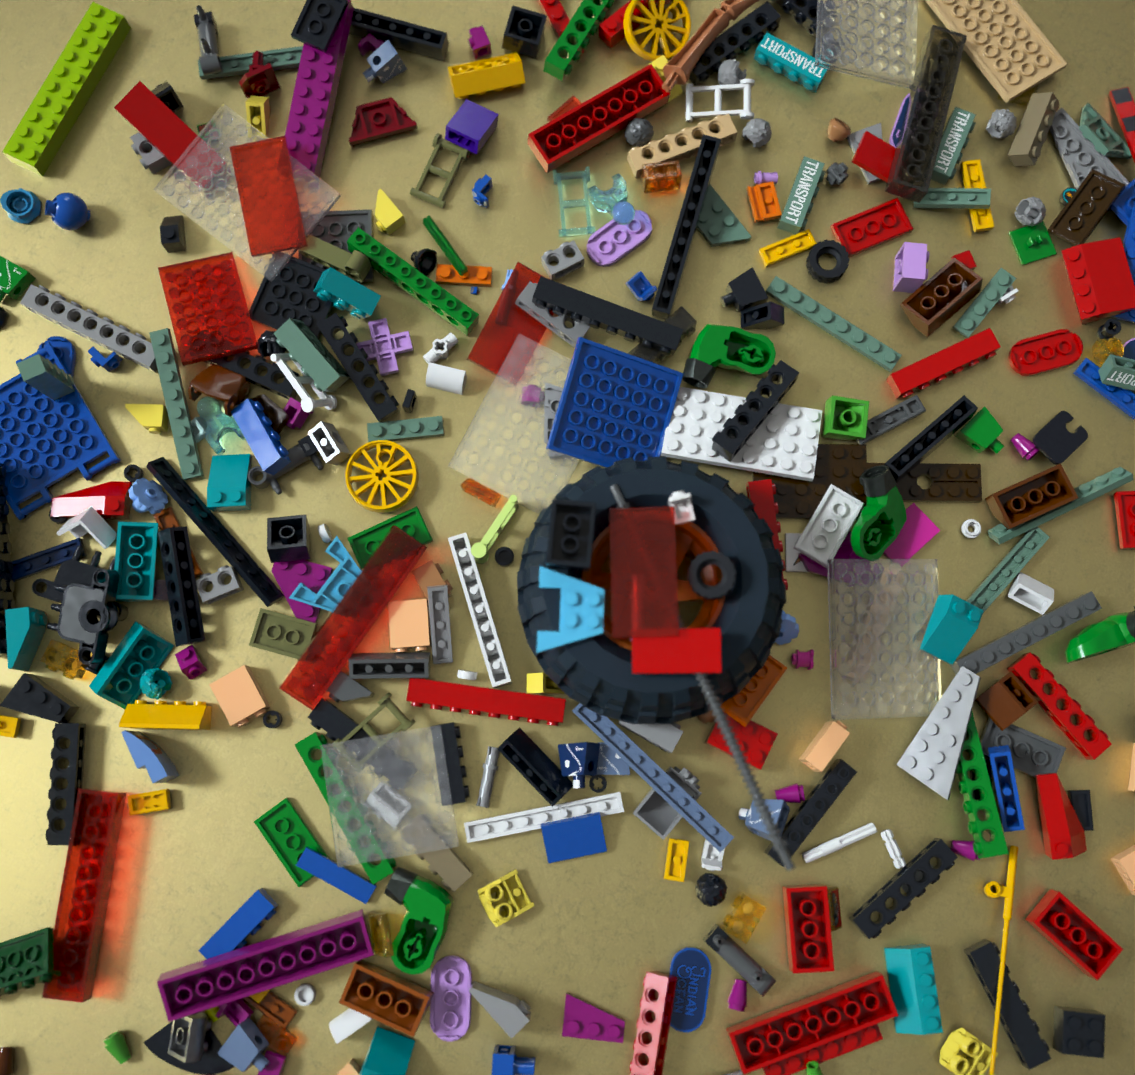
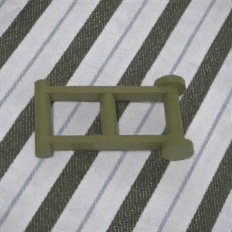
[410,133,471,208]
[333,692,416,773]

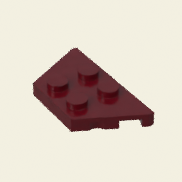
[349,97,418,146]

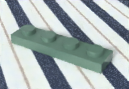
[913,188,991,209]
[952,267,1016,338]
[367,416,444,442]

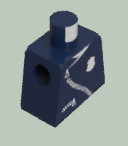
[558,742,600,789]

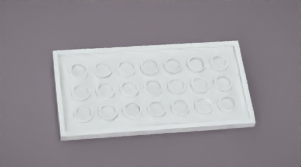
[661,387,823,482]

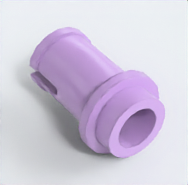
[754,171,778,184]

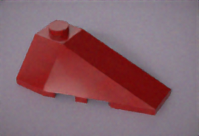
[50,481,132,520]
[1035,773,1087,860]

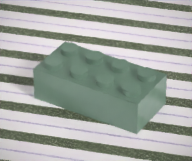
[273,318,350,392]

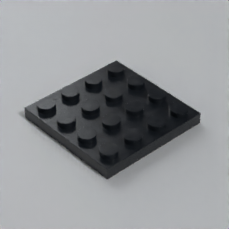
[247,250,334,339]

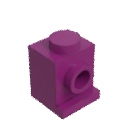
[468,25,491,59]
[283,397,314,429]

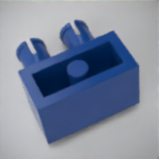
[492,1045,535,1075]

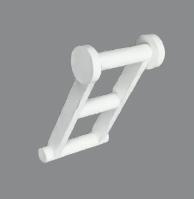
[686,79,755,122]
[270,353,337,412]

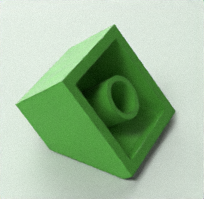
[822,395,869,440]

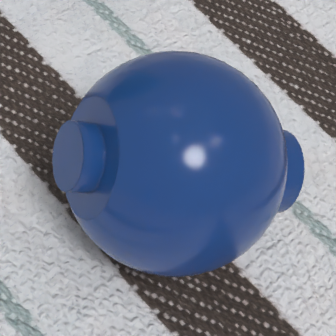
[45,193,90,231]

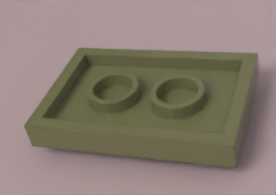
[249,608,317,661]

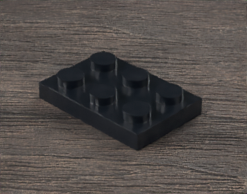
[291,0,349,53]

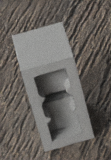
[541,240,584,281]
[196,565,244,605]

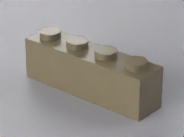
[1008,92,1059,166]
[401,814,474,892]

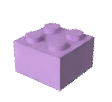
[893,242,929,293]

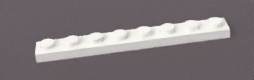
[464,792,624,843]

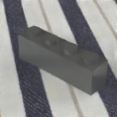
[349,652,430,679]

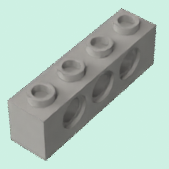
[515,281,590,348]

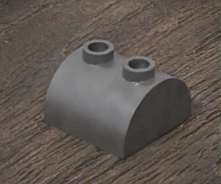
[168,1012,211,1063]

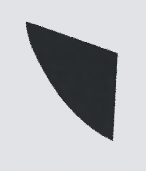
[144,1021,235,1075]

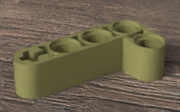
[299,235,372,283]

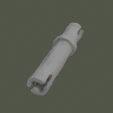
[476,746,500,808]

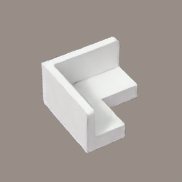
[56,507,117,549]

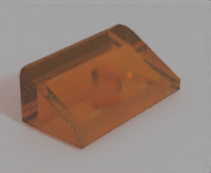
[461,478,501,507]

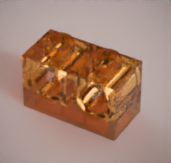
[641,160,682,193]

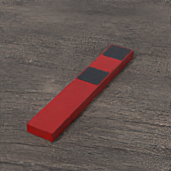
[1109,87,1135,163]

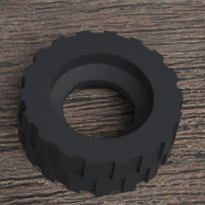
[806,240,849,284]
[688,551,736,600]

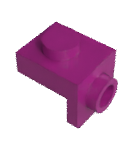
[358,33,384,56]
[175,645,207,680]
[215,999,253,1027]

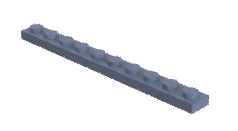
[572,703,734,853]

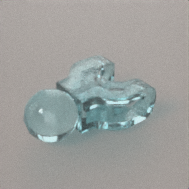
[587,173,635,225]
[197,397,245,456]

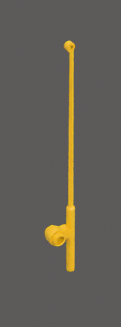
[984,845,1018,1075]

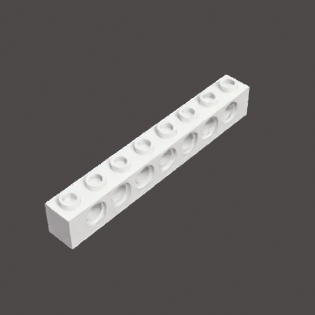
[448,533,512,688]

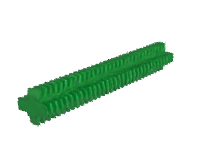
[423,215,468,276]

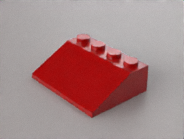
[1061,237,1135,325]

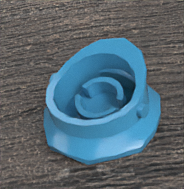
[0,188,41,224]

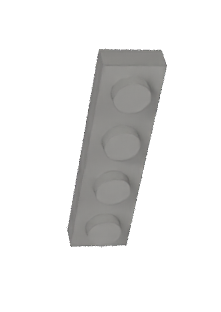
[427,585,453,664]

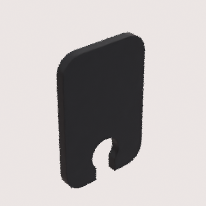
[1033,411,1088,465]

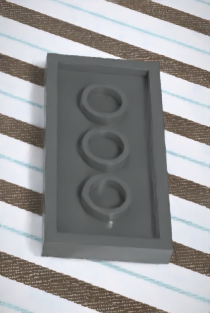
[980,717,1066,778]

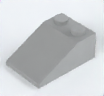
[618,721,683,753]
[469,981,531,1039]

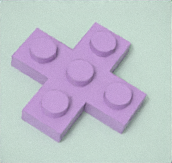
[356,318,413,376]

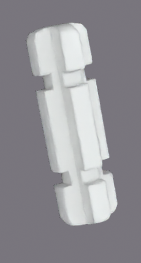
[881,829,906,869]

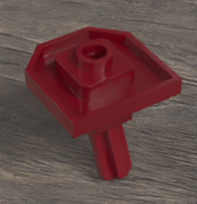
[239,51,281,98]

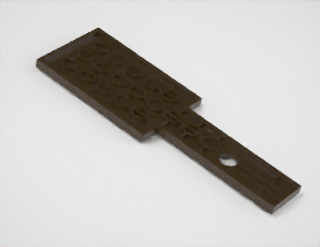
[752,444,982,520]

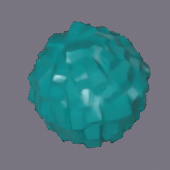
[140,668,172,699]

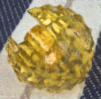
[1092,338,1124,365]

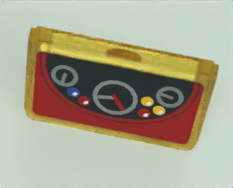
[827,886,842,931]

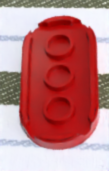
[1009,329,1083,376]

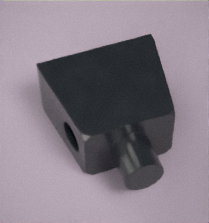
[720,267,768,312]

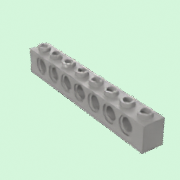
[20,284,157,373]

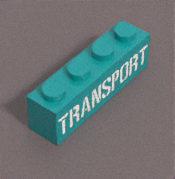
[754,33,830,92]

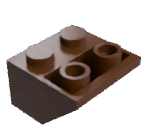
[975,671,1038,731]

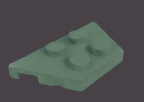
[1079,103,1132,159]
[697,184,752,247]

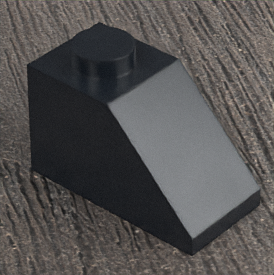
[160,215,186,253]
[740,301,785,329]

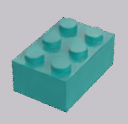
[313,267,381,320]

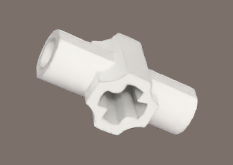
[423,332,458,364]

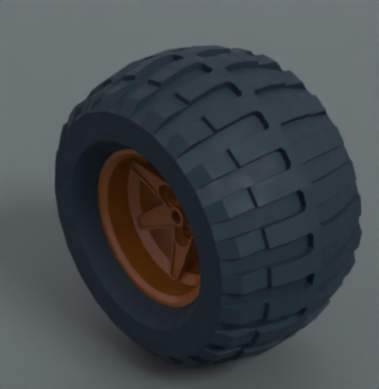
[517,457,786,724]

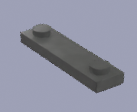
[856,395,926,445]

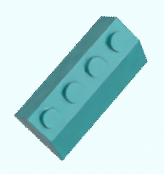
[114,522,159,602]
[89,621,174,709]
[884,943,943,1035]

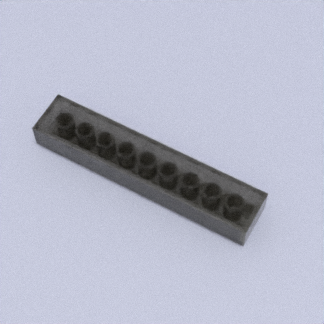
[885,25,967,203]

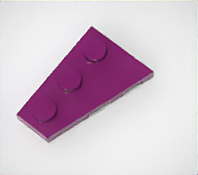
[562,992,625,1043]

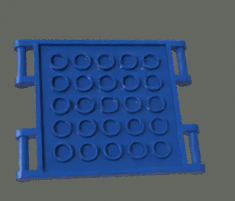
[0,342,121,520]

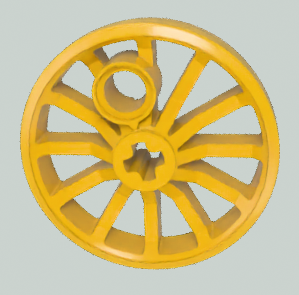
[623,0,691,62]
[345,440,419,513]

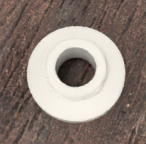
[961,519,981,538]

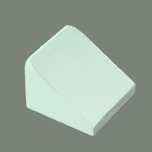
[191,417,214,444]

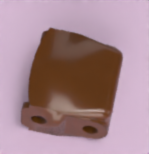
[188,364,250,417]

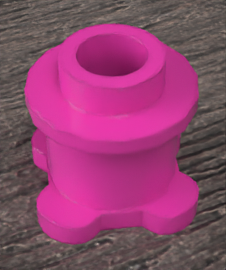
[791,649,814,670]

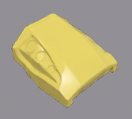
[478,869,534,927]
[940,1027,998,1075]

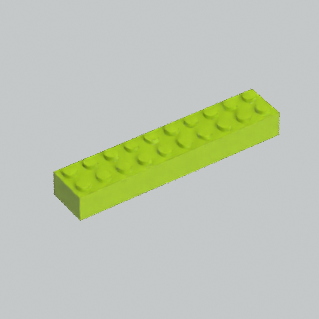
[2,2,131,176]

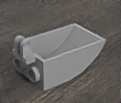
[633,766,702,840]

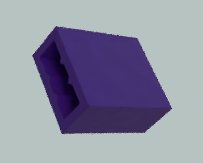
[445,99,499,154]

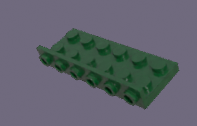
[0,927,61,997]

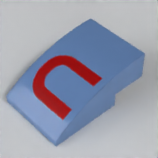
[121,730,180,783]

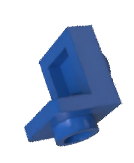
[472,175,493,208]
[625,271,658,301]
[88,347,122,372]

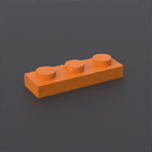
[436,264,492,287]

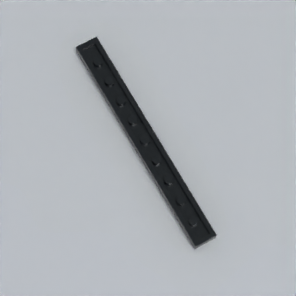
[146,457,284,607]

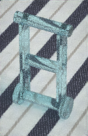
[553,167,595,237]

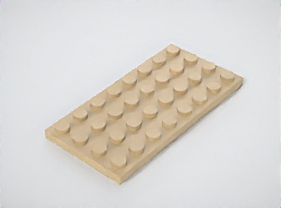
[925,0,1067,103]

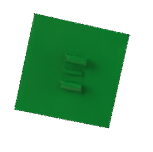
[1009,221,1057,265]

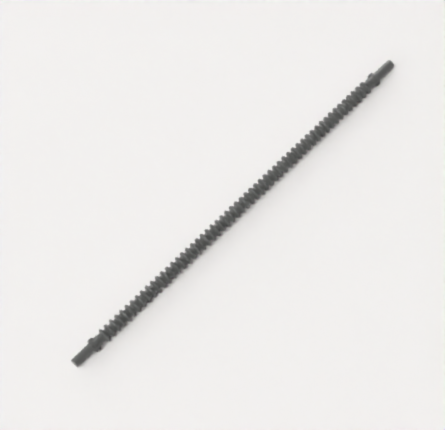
[610,484,795,871]

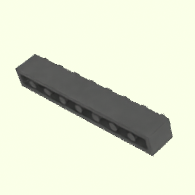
[950,591,1102,675]

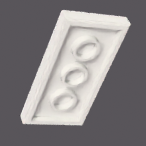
[793,484,865,568]

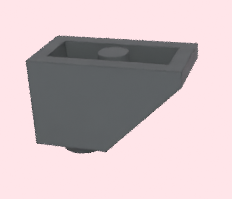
[326,671,375,703]

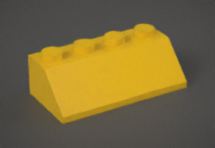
[448,52,525,99]
[119,700,212,730]

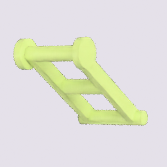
[471,495,519,564]

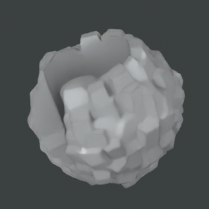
[718,59,746,85]
[986,109,1016,139]
[742,118,772,148]
[1015,197,1046,226]

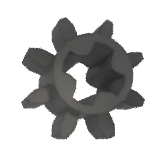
[826,162,849,185]

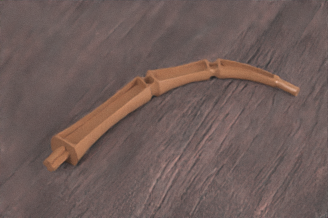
[662,0,760,93]

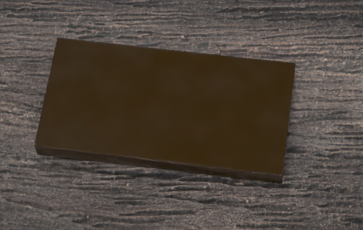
[1048,169,1125,246]

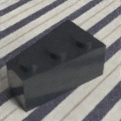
[0,673,80,723]

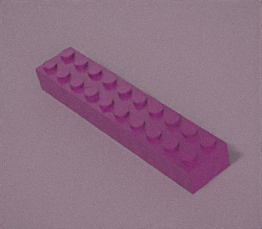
[278,0,354,184]
[157,909,374,1022]

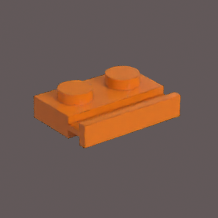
[747,181,782,223]

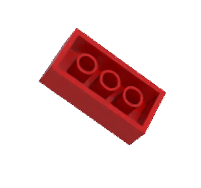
[782,884,834,974]
[1025,889,1123,981]

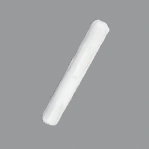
[802,823,877,863]

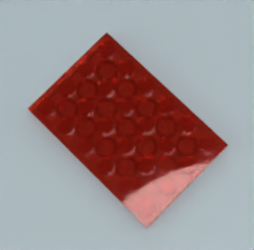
[158,252,258,366]

